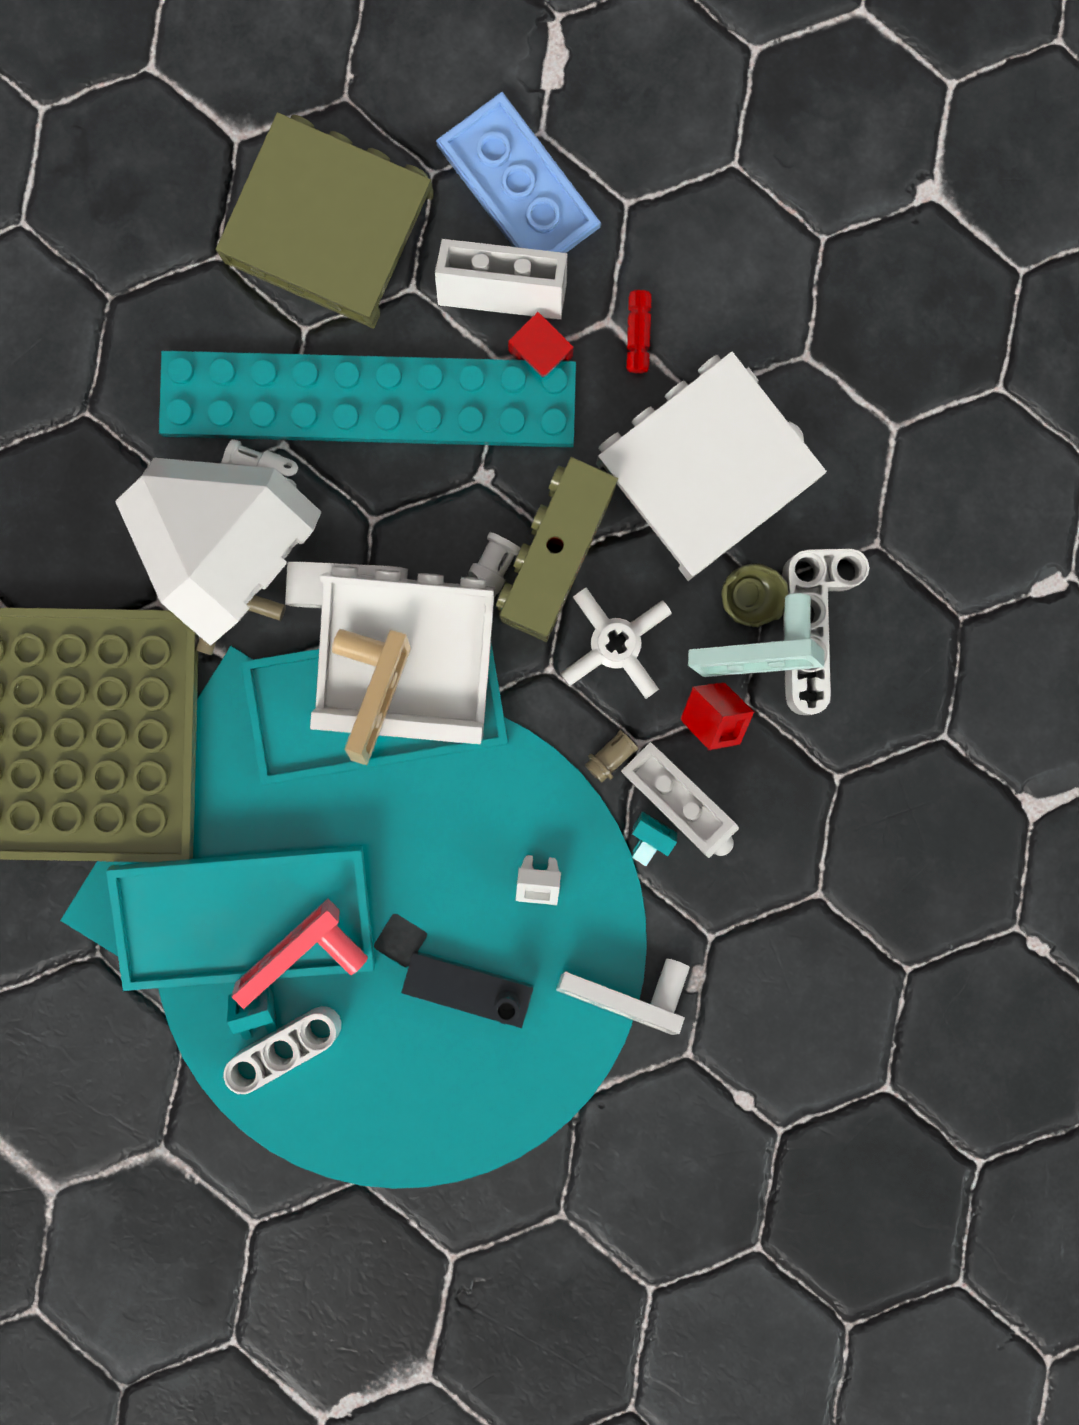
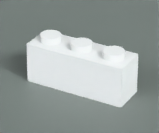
[435,239,567,319]

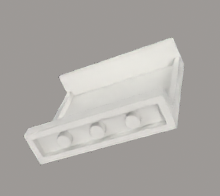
[596,352,827,581]
[310,566,495,744]

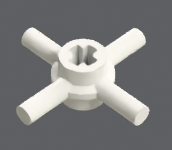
[561,588,672,699]

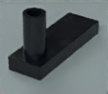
[401,951,534,1028]

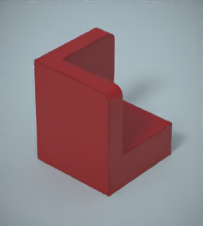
[508,312,574,377]
[681,683,754,750]

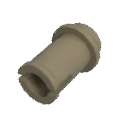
[585,730,639,783]

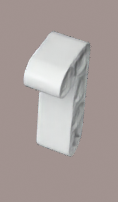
[782,549,869,715]

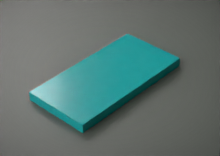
[241,642,508,785]
[106,846,375,991]

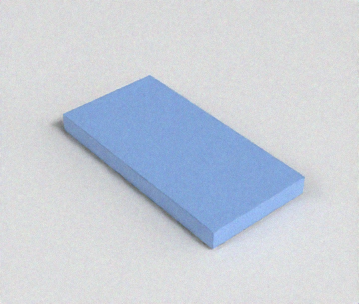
[436,92,601,253]

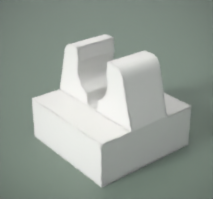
[516,855,561,905]

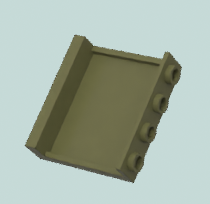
[216,112,434,329]

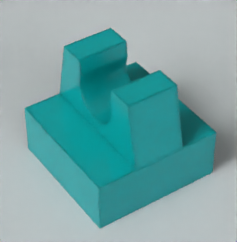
[632,811,678,866]
[227,986,277,1040]

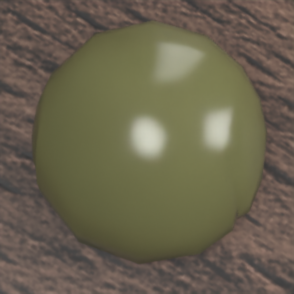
[721,563,789,627]

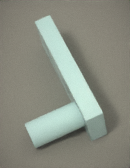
[688,593,824,677]

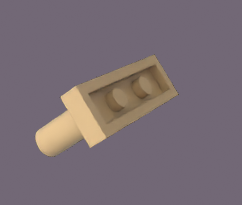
[332,629,411,765]

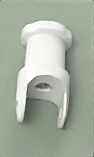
[221,439,298,488]
[467,532,521,596]

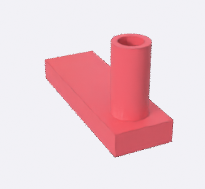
[232,899,368,1009]

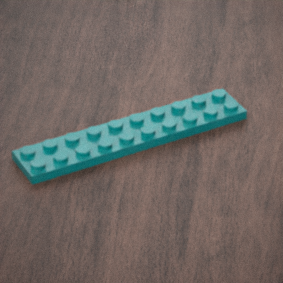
[159,351,576,447]

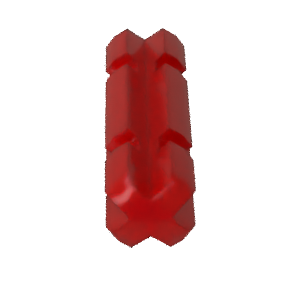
[626,290,652,373]

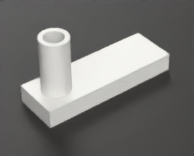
[621,742,739,858]
[556,959,690,1035]

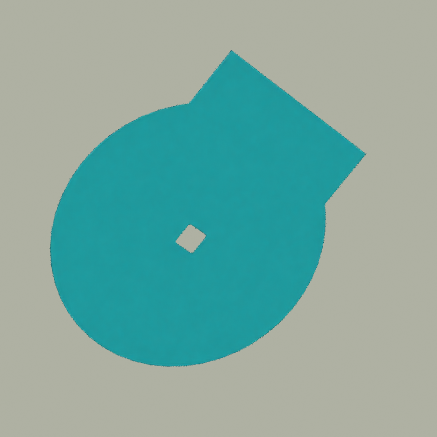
[60,646,647,1189]

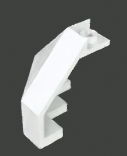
[115,458,321,646]

